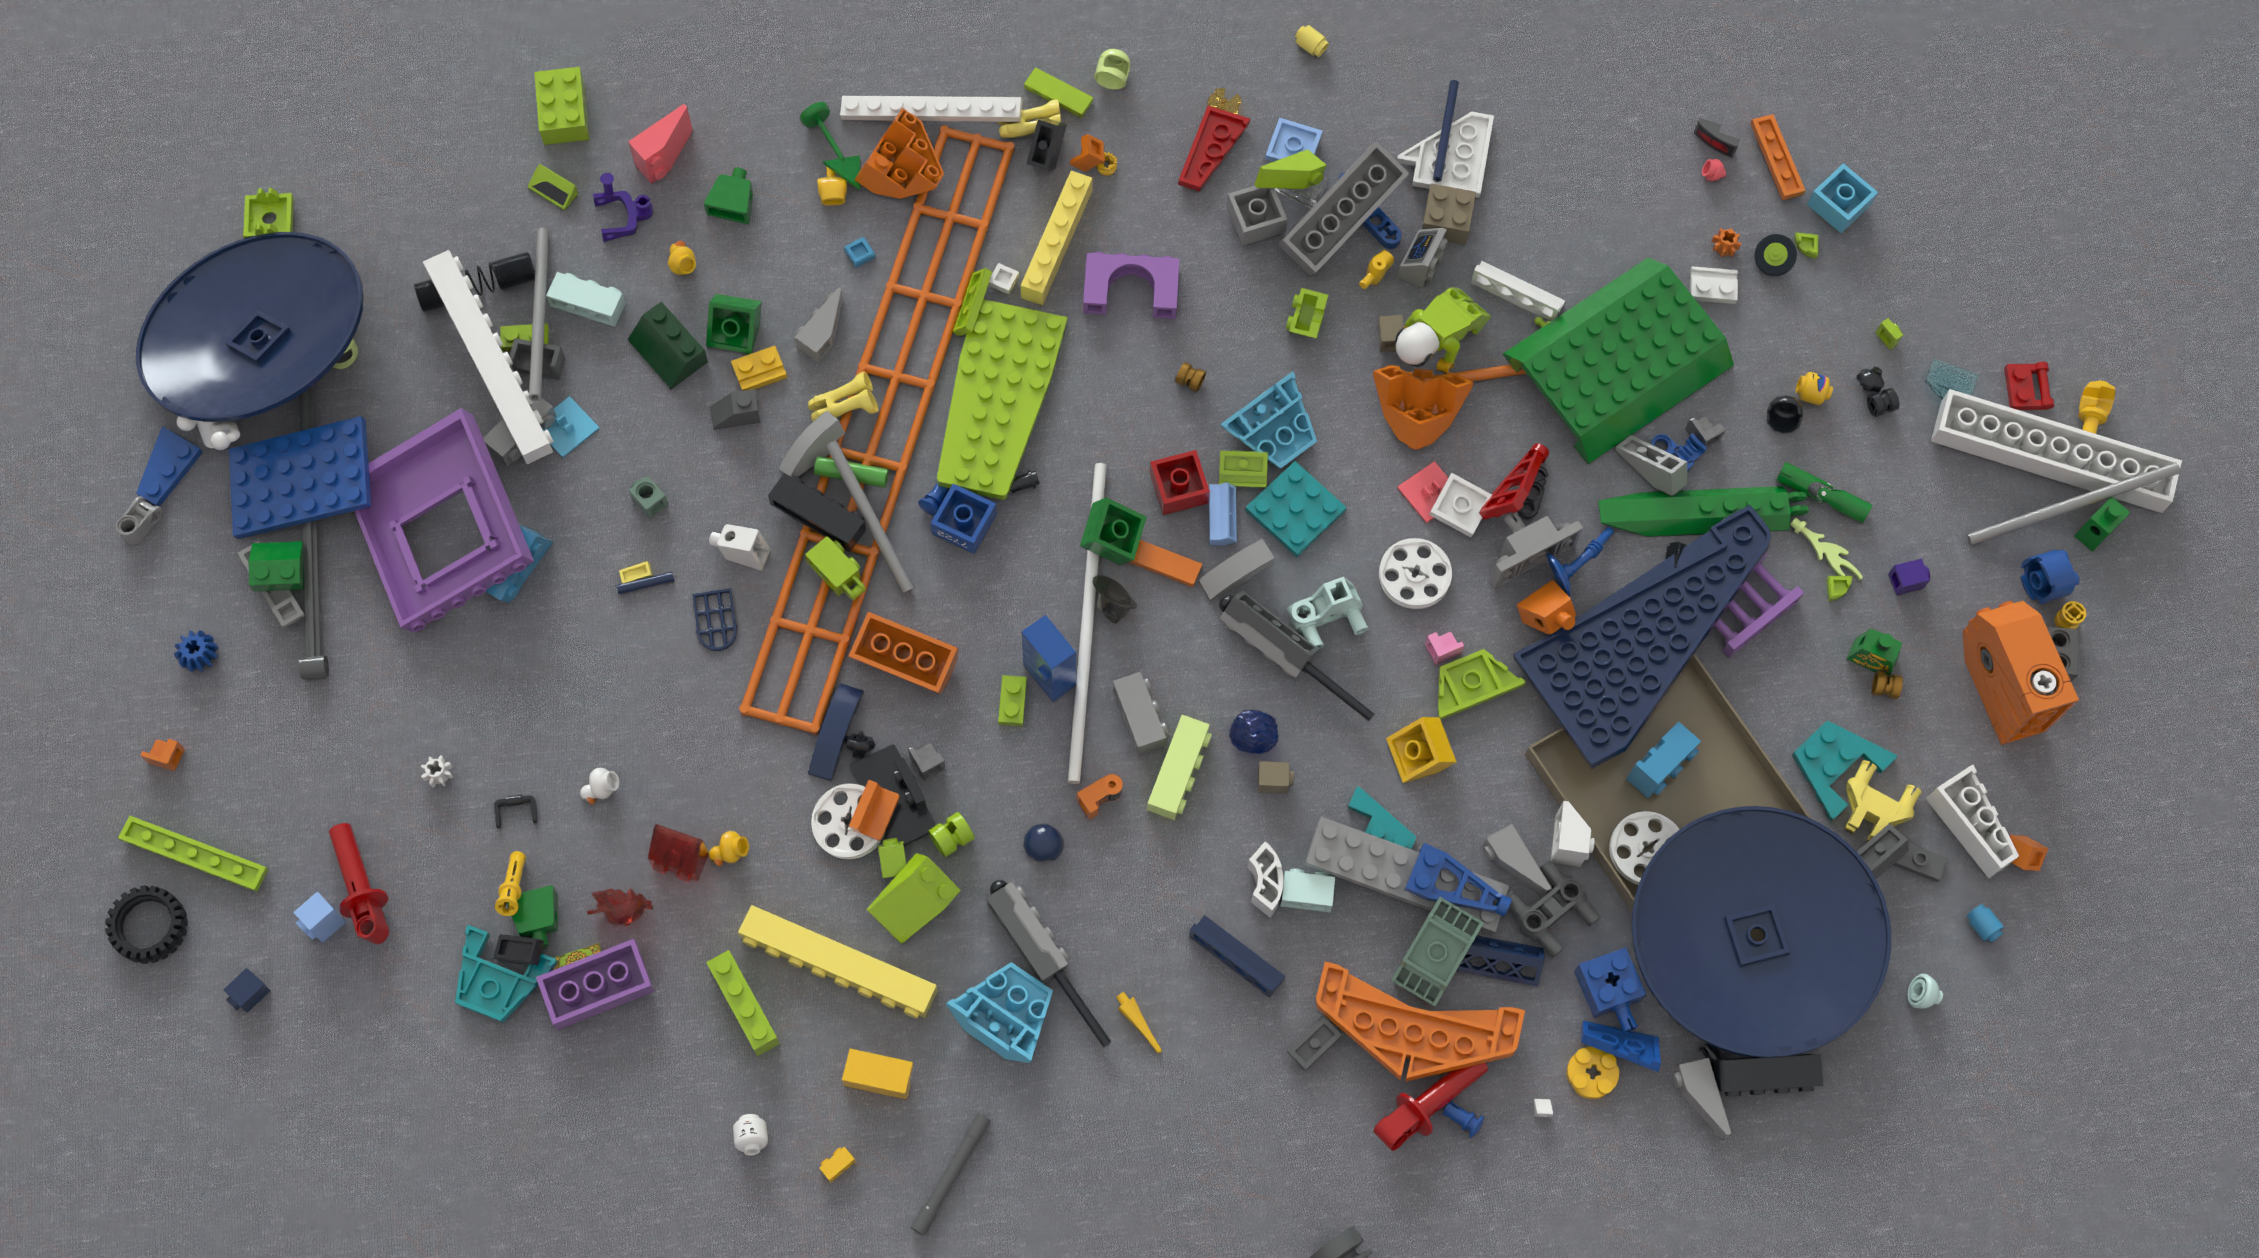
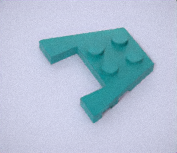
[1792,720,1898,822]
[1319,786,1416,875]
[455,925,558,1023]

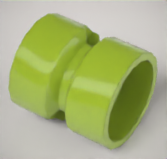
[928,812,975,858]

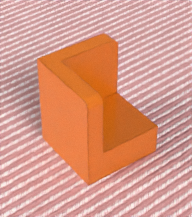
[1070,134,1105,172]
[140,738,185,772]
[2009,835,2049,871]

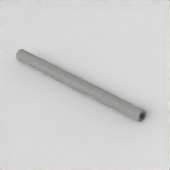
[826,441,914,594]

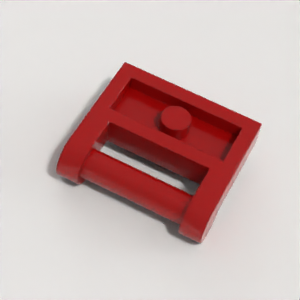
[2004,362,2055,410]

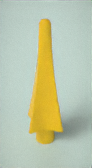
[1116,992,1162,1053]

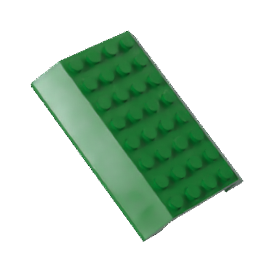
[1503,257,1734,464]

